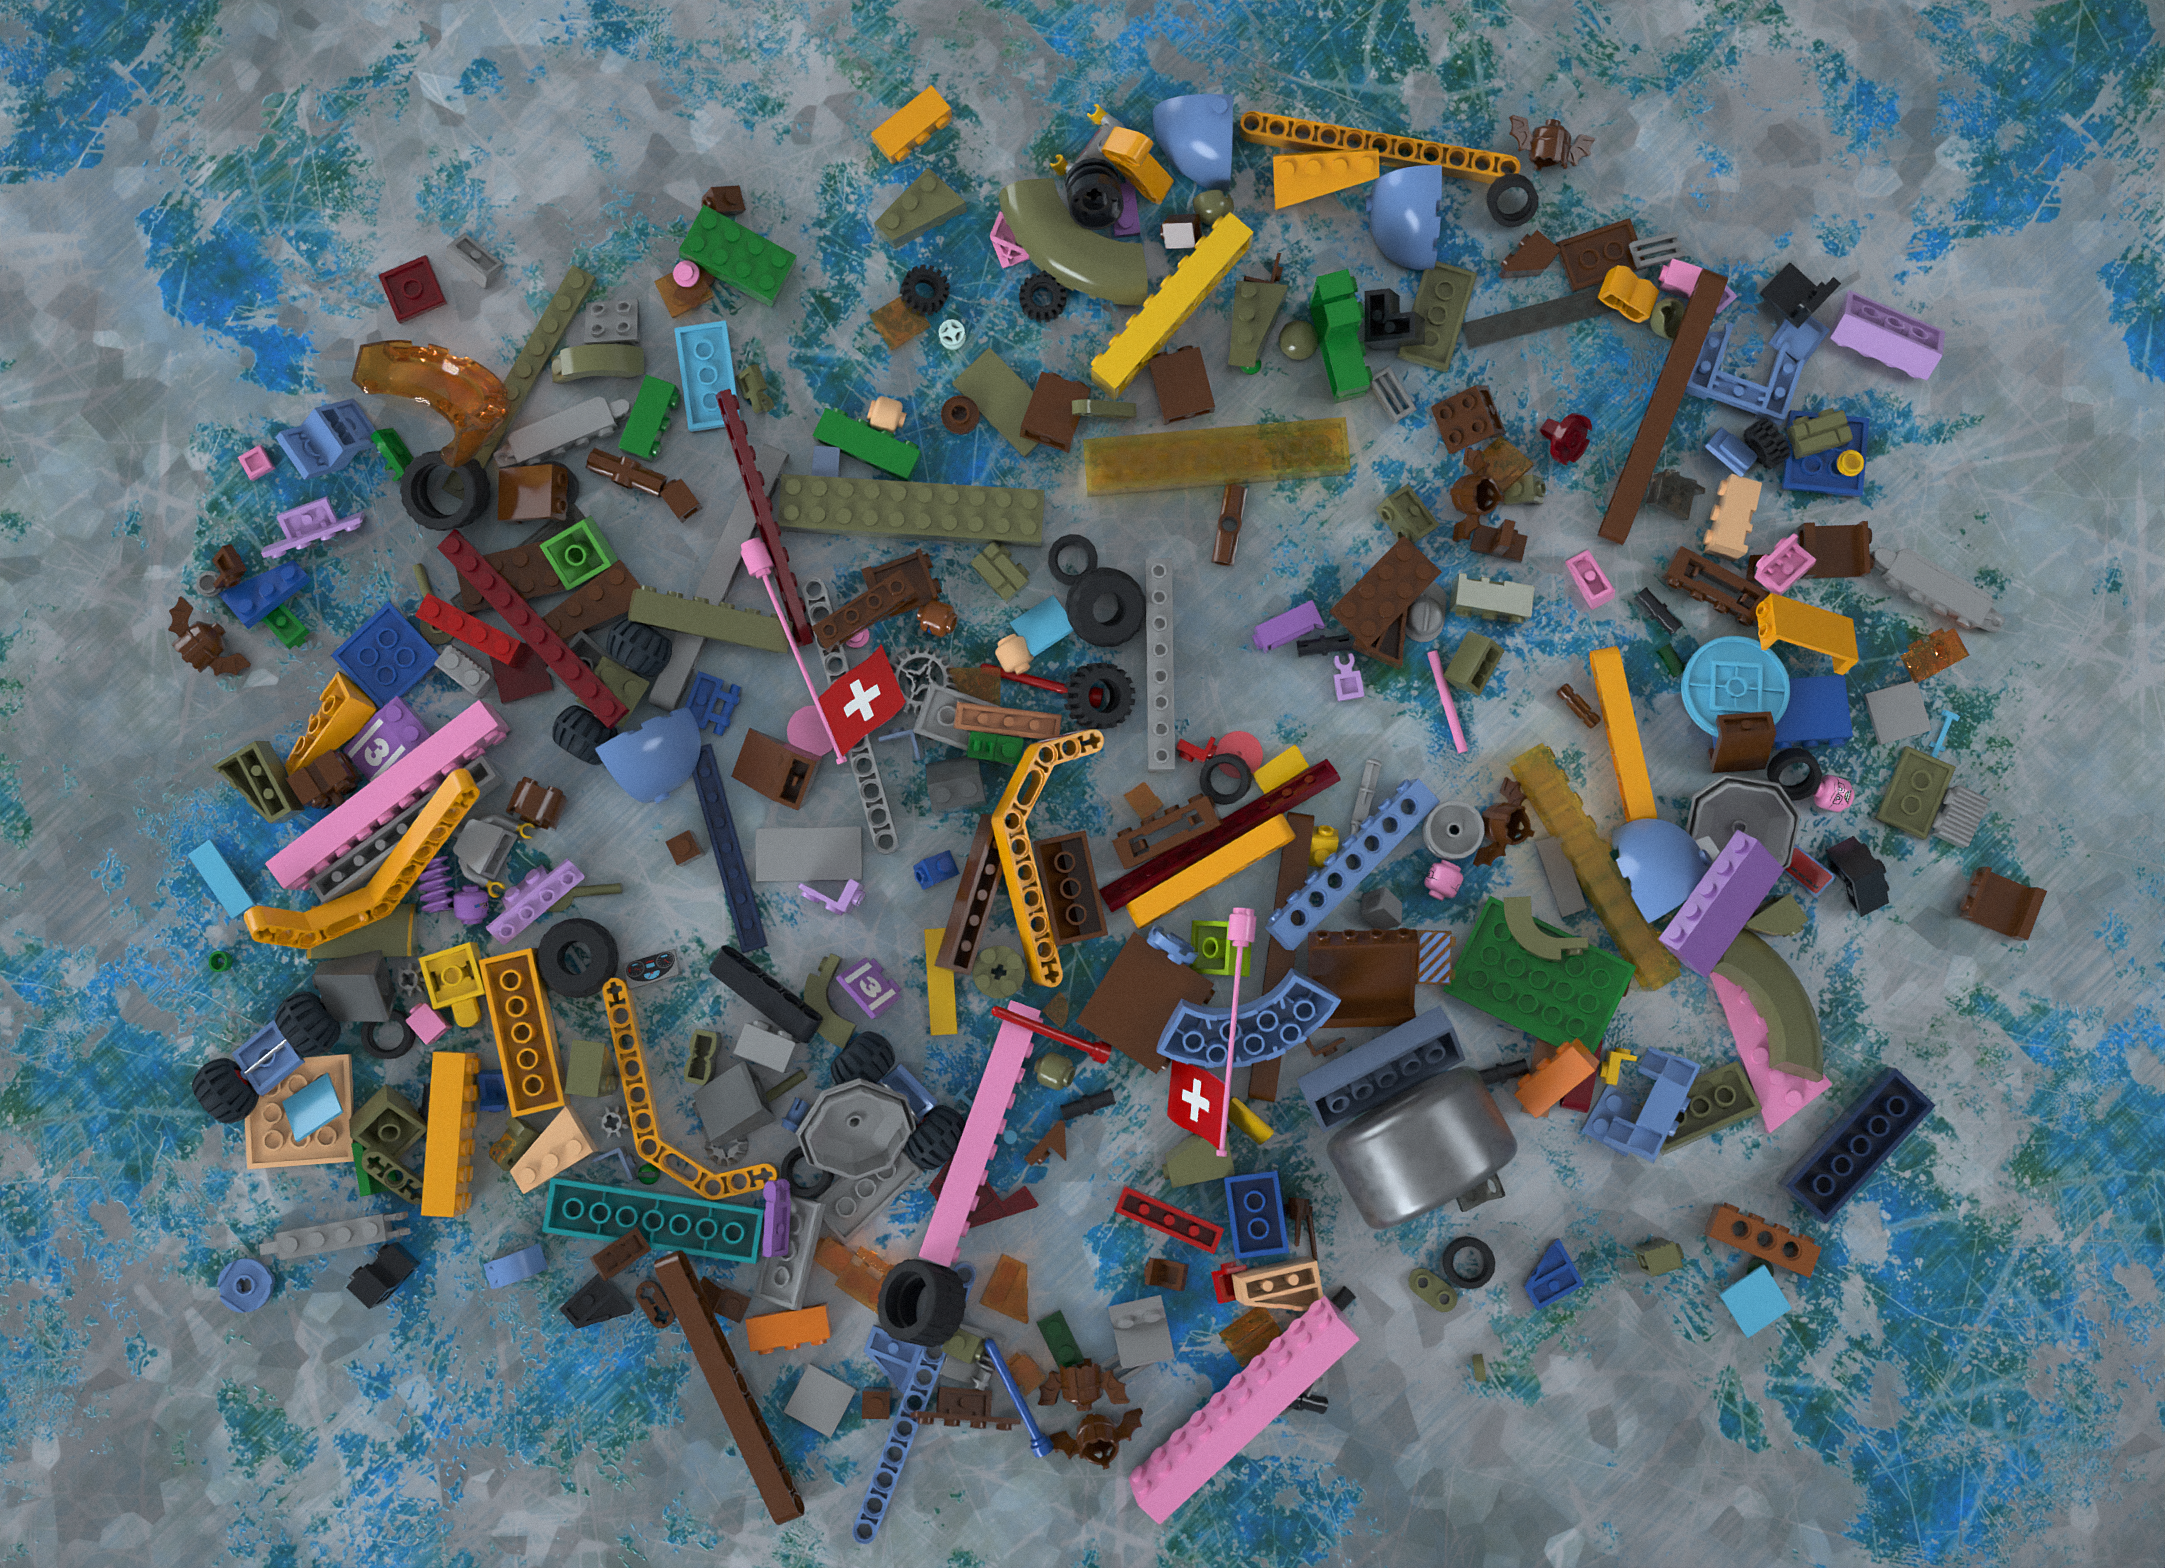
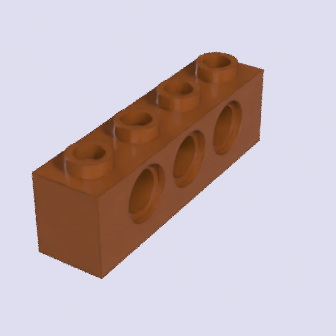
[1703,1202,1822,1278]

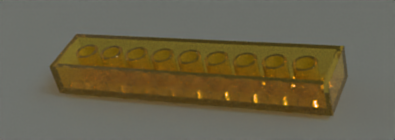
[1083,417,1351,497]
[1506,743,1682,992]

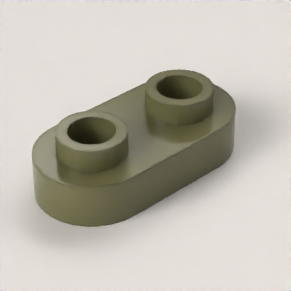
[1408,1268,1458,1312]

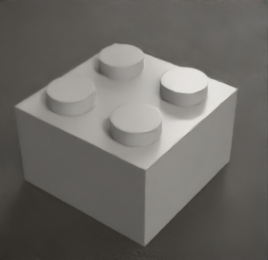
[734,1020,801,1073]

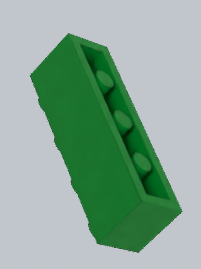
[812,407,922,482]

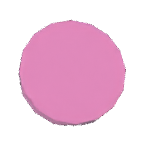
[787,705,834,757]

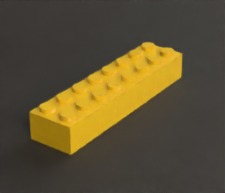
[1091,212,1254,401]

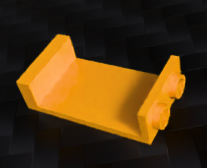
[1756,593,1859,675]

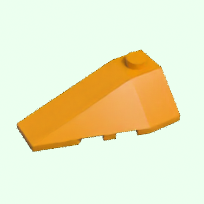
[284,671,377,776]

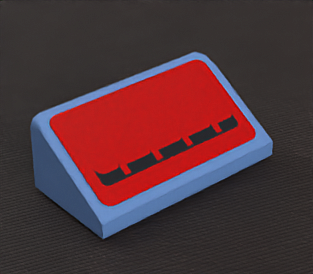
[1783,844,1836,898]

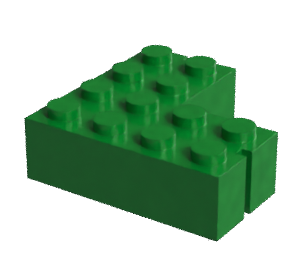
[1308,269,1373,404]

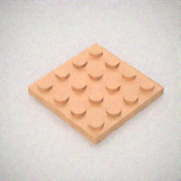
[245,1054,356,1169]

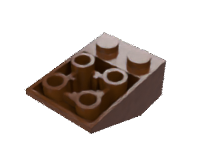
[731,728,823,811]

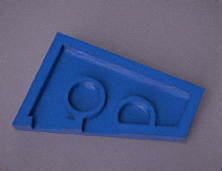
[218,560,311,630]

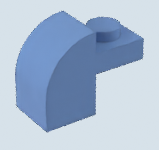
[483,1243,548,1290]

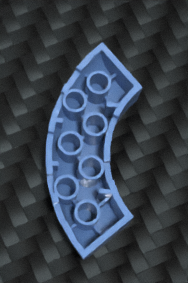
[1156,968,1341,1068]

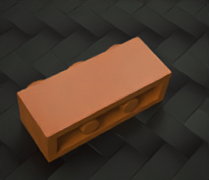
[1514,1038,1600,1118]
[745,1303,833,1355]

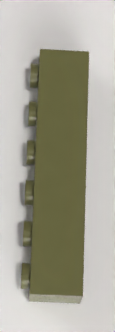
[628,585,793,654]

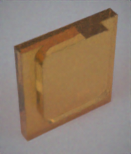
[654,266,715,319]
[869,295,931,351]
[1482,435,1534,493]

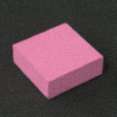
[238,444,276,481]

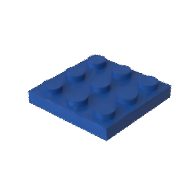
[1782,410,1869,497]
[331,601,440,709]

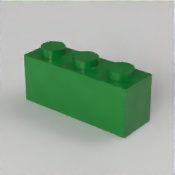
[618,374,681,463]

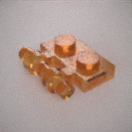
[834,1246,894,1315]

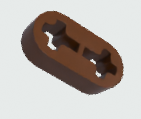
[636,1280,676,1328]

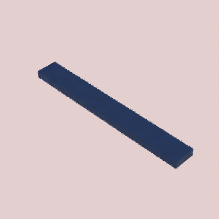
[692,743,769,953]

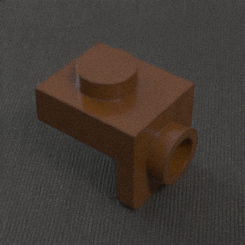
[701,185,746,215]
[212,544,247,589]
[1144,1258,1189,1291]

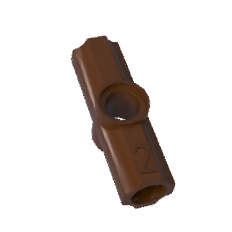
[586,448,668,498]
[1211,484,1248,566]

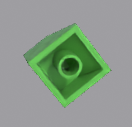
[539,515,618,591]

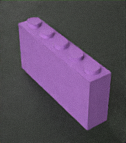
[1658,830,1785,978]

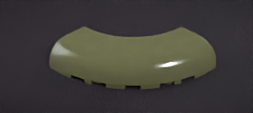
[998,178,1148,305]
[1712,928,1824,1083]

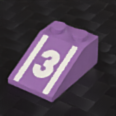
[343,696,434,783]
[836,958,902,1019]

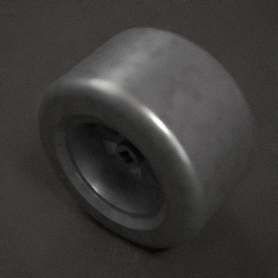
[1326,1066,1518,1230]

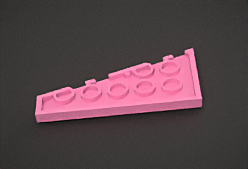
[1710,971,1833,1133]

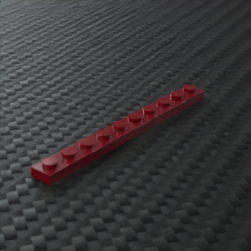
[715,389,814,647]
[437,529,630,729]
[1099,759,1341,913]

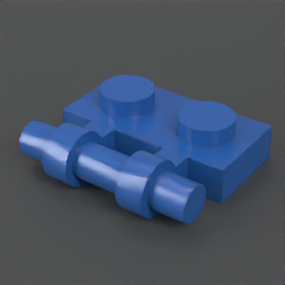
[684,671,741,736]

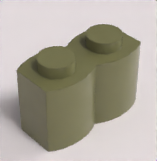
[684,1029,722,1086]

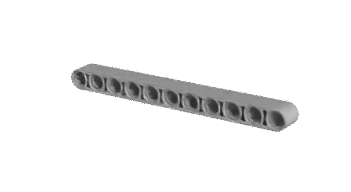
[648,443,789,712]
[802,577,899,855]

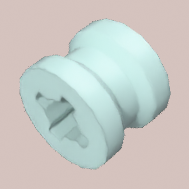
[939,319,966,350]

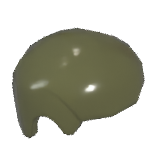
[1193,189,1234,225]
[1649,297,1685,340]
[1278,320,1319,360]

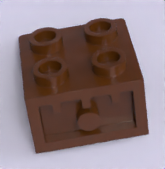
[1431,385,1506,454]

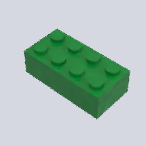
[679,205,797,308]

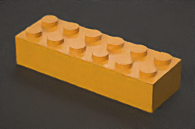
[479,948,571,1118]
[421,1051,481,1217]

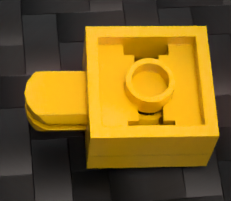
[418,942,486,1027]

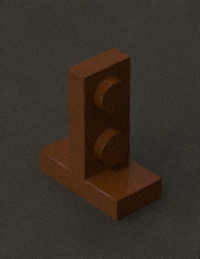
[1469,519,1528,563]
[590,1227,652,1281]

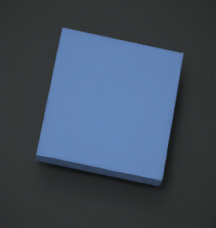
[1768,316,1830,366]
[1705,427,1758,477]

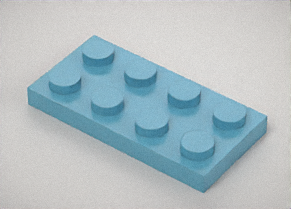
[674,320,741,432]

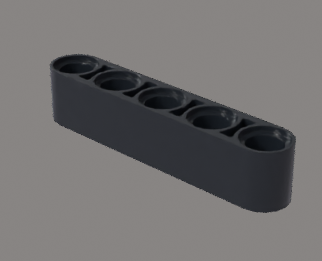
[709,945,823,1043]

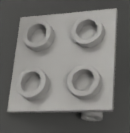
[584,299,640,346]
[940,1323,1006,1391]

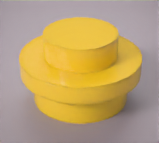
[1837,450,1864,477]

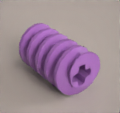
[417,856,454,913]

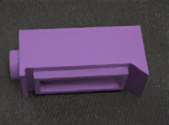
[1252,600,1325,654]

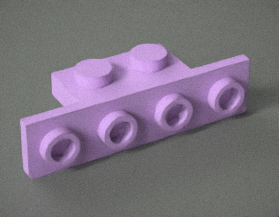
[261,496,365,559]
[486,858,584,945]

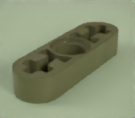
[1072,399,1137,419]
[362,1146,424,1205]

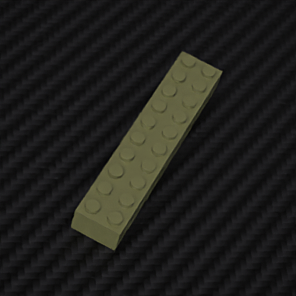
[778,474,1045,548]

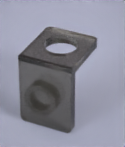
[1456,1173,1506,1212]

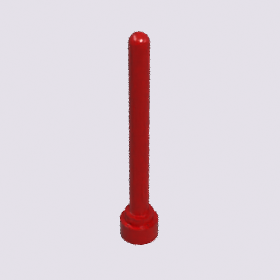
[980,663,1104,709]
[991,1006,1112,1064]

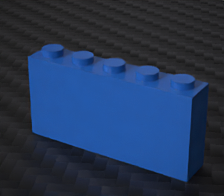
[1712,675,1853,751]

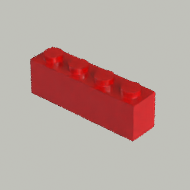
[415,593,527,669]
[1114,1184,1224,1254]

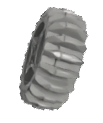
[890,645,957,716]

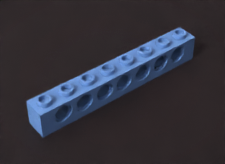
[1265,778,1440,950]

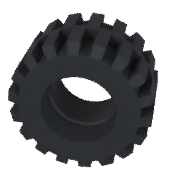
[1063,663,1136,729]

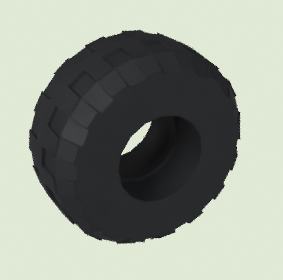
[1065,567,1146,647]
[536,918,619,998]

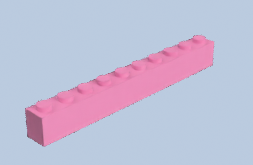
[918,1000,1043,1267]

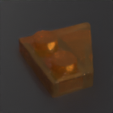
[949,667,1001,706]
[979,1253,1029,1324]

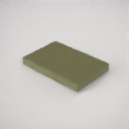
[1874,746,1956,840]

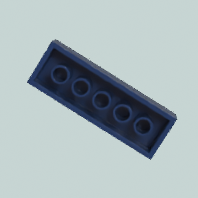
[1778,1067,1936,1223]

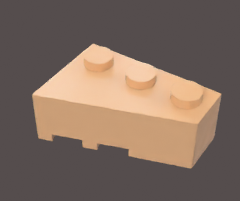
[1702,474,1762,562]
[510,1105,599,1194]
[1231,1256,1323,1311]

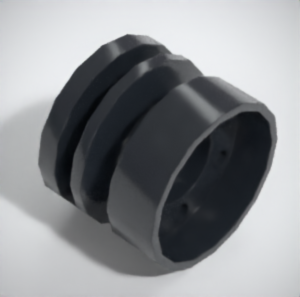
[1065,158,1124,230]

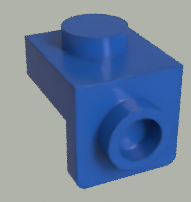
[913,850,960,890]
[478,1069,509,1113]

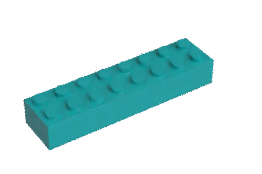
[542,1176,765,1264]

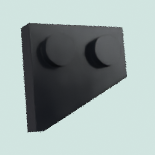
[559,1273,635,1329]

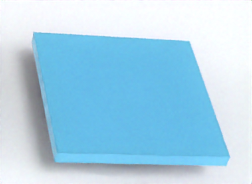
[1010,595,1074,657]
[282,1073,344,1142]
[1719,1264,1792,1338]

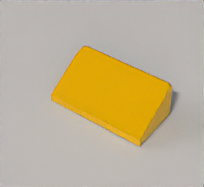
[1252,744,1309,794]
[1228,1096,1274,1145]

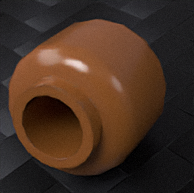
[917,599,958,638]

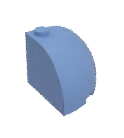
[1153,94,1233,191]
[1365,165,1442,270]
[595,708,701,804]
[1612,819,1712,924]

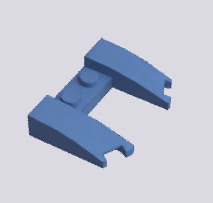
[1684,323,1805,426]

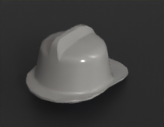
[1405,582,1446,642]

